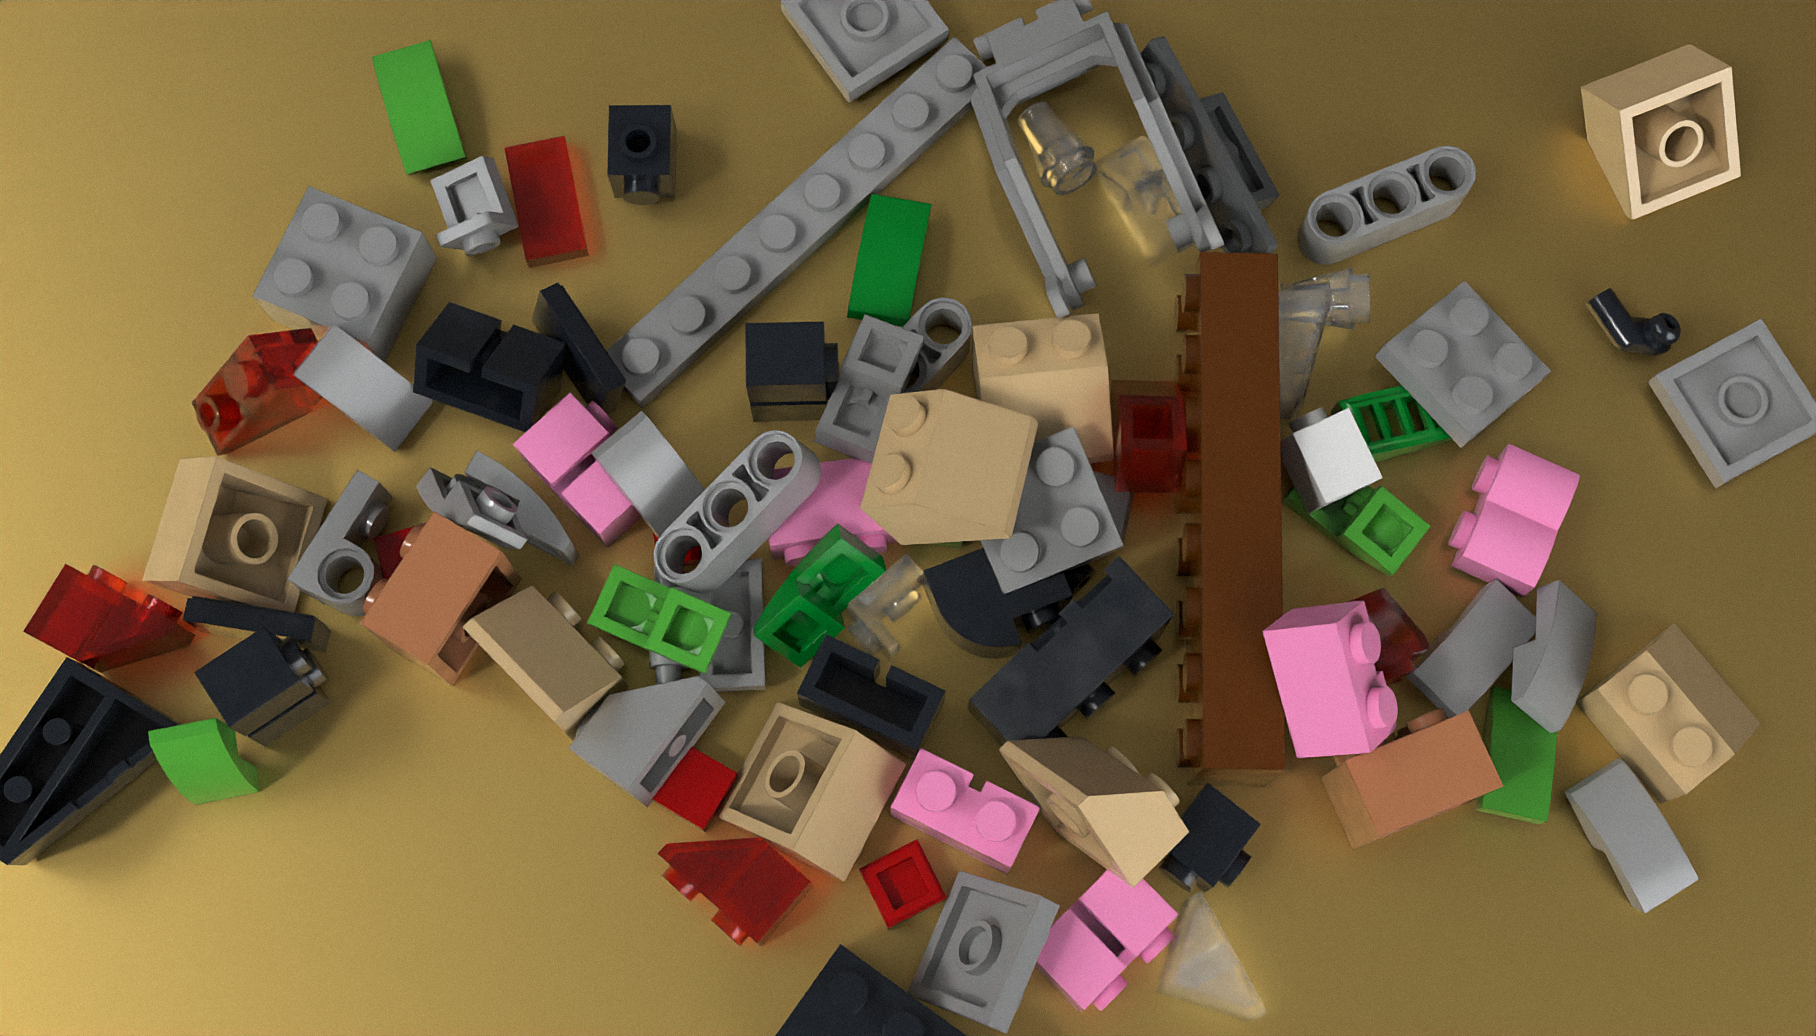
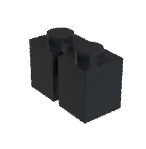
[413,302,566,433]
[745,321,840,422]
[194,627,331,746]
[797,634,946,760]

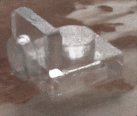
[847,554,924,661]

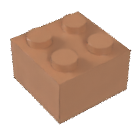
[360,511,522,686]
[1321,708,1503,850]

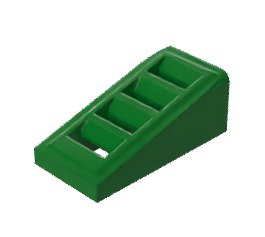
[1330,386,1454,463]

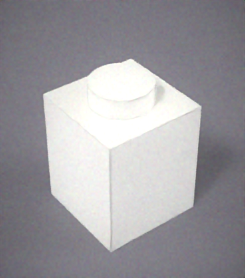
[1281,407,1383,514]

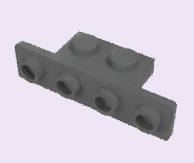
[1140,36,1280,254]

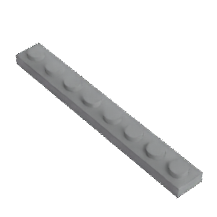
[607,36,987,408]

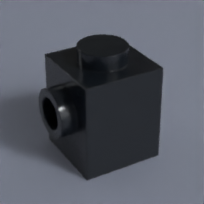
[607,105,677,205]
[1159,783,1261,892]

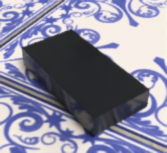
[531,282,626,414]
[183,596,331,652]

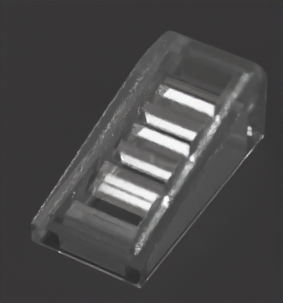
[1279,289,1332,419]

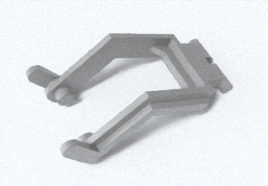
[970,0,1224,319]

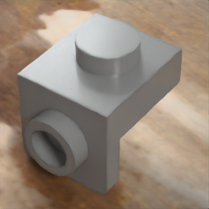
[430,156,519,255]

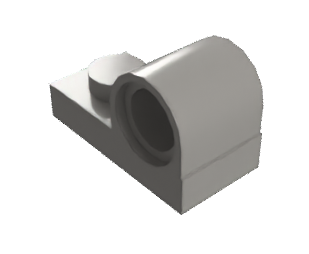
[287,470,393,616]

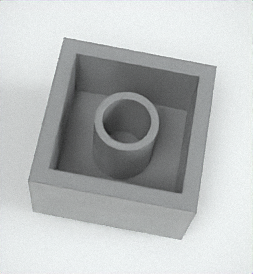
[252,186,437,362]

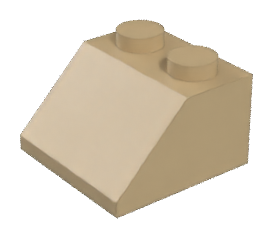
[1581,44,1741,220]
[972,313,1114,463]
[860,389,1038,545]
[142,456,328,612]
[463,585,628,741]
[1576,623,1761,804]
[715,702,906,882]
[999,736,1189,888]

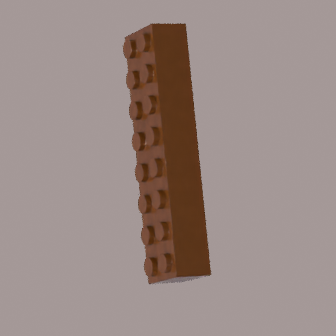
[1174,252,1285,787]

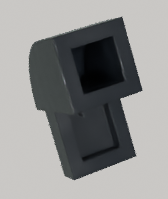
[922,548,1073,659]

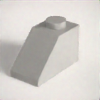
[569,676,726,808]

